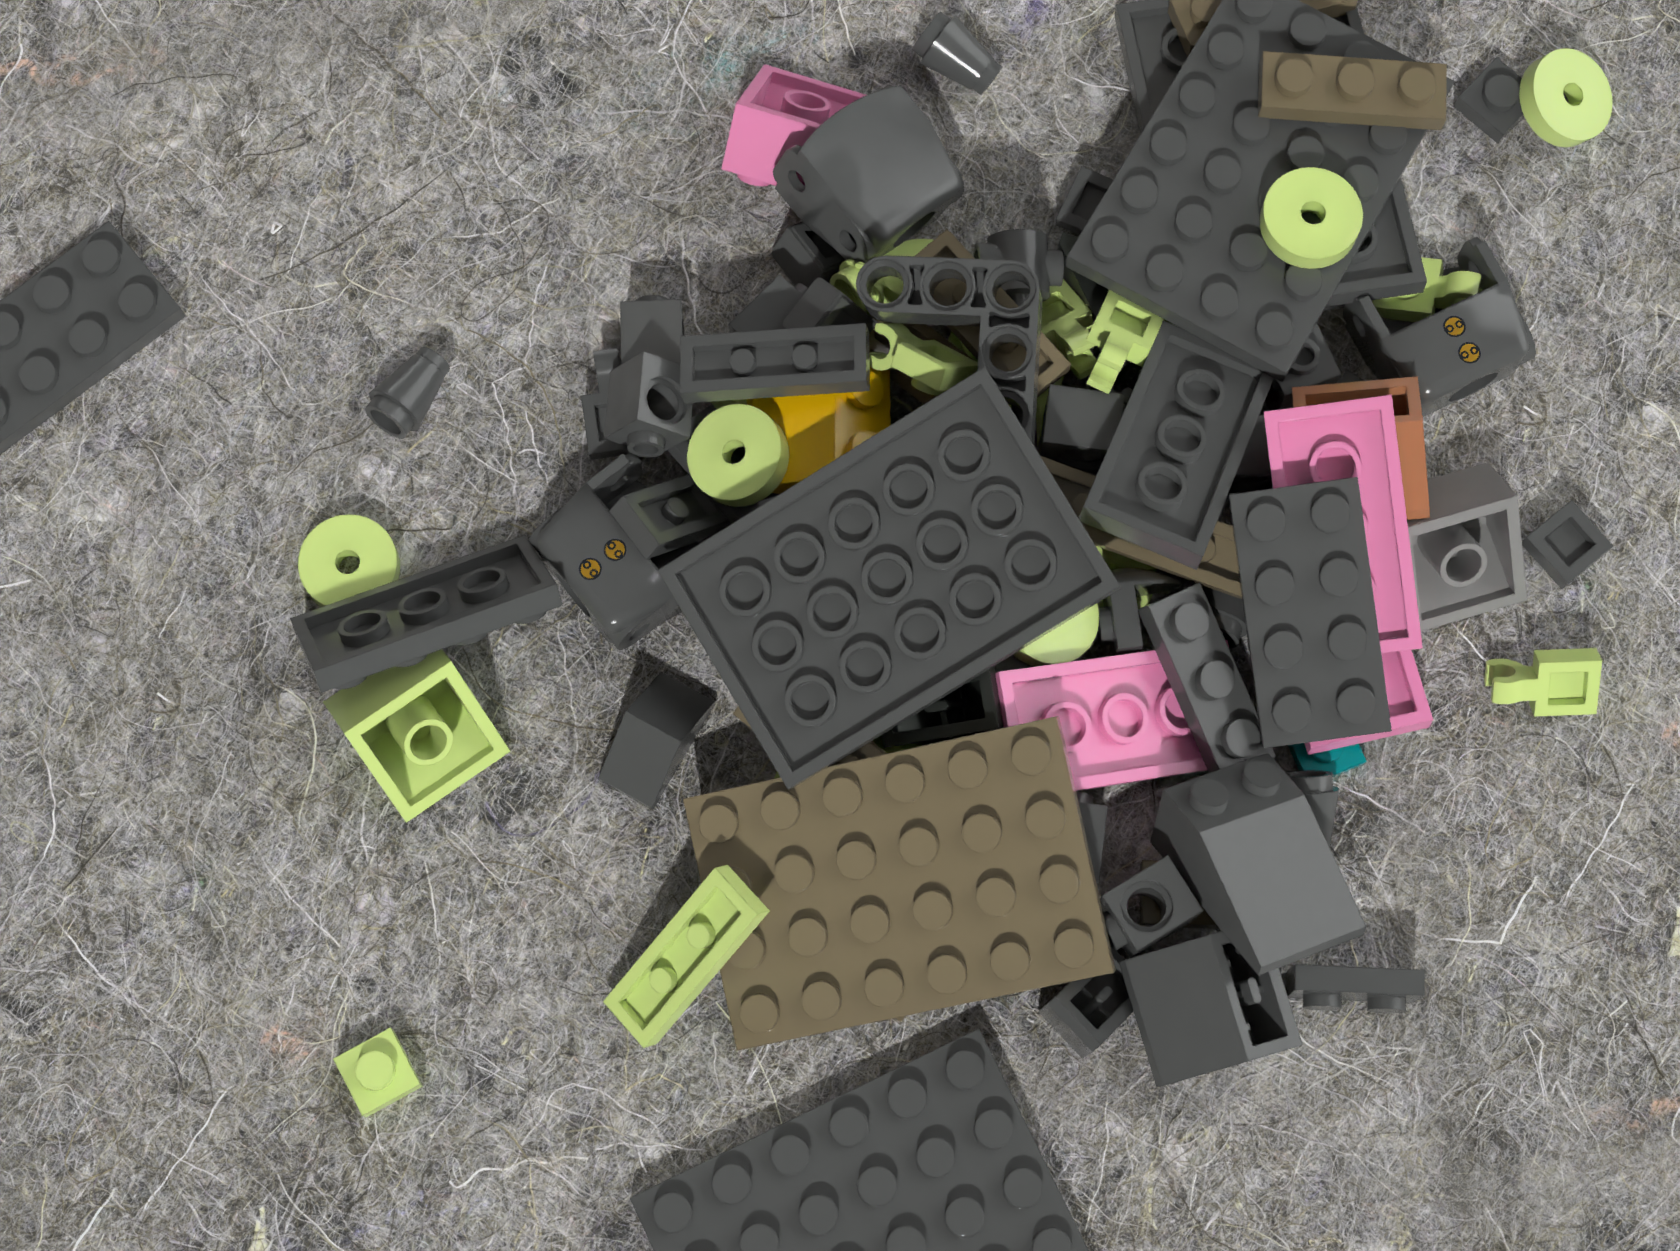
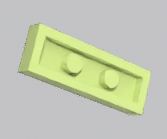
[603,865,770,1048]

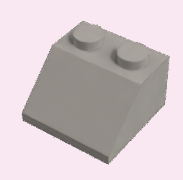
[1407,462,1527,631]

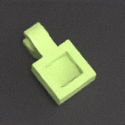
[1372,257,1482,322]
[1041,279,1097,380]
[1086,290,1164,394]
[870,322,978,396]
[1484,648,1602,717]

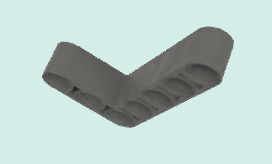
[856,255,1043,446]

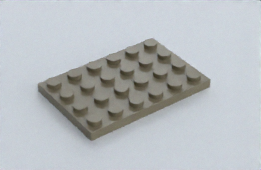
[683,716,1116,1051]

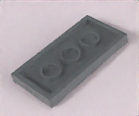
[0,221,186,455]
[1079,321,1274,570]
[1228,477,1392,748]
[290,535,563,693]

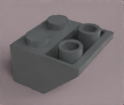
[1119,931,1303,1087]

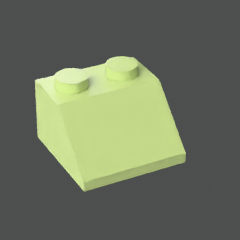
[323,649,510,823]

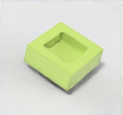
[333,1027,423,1118]

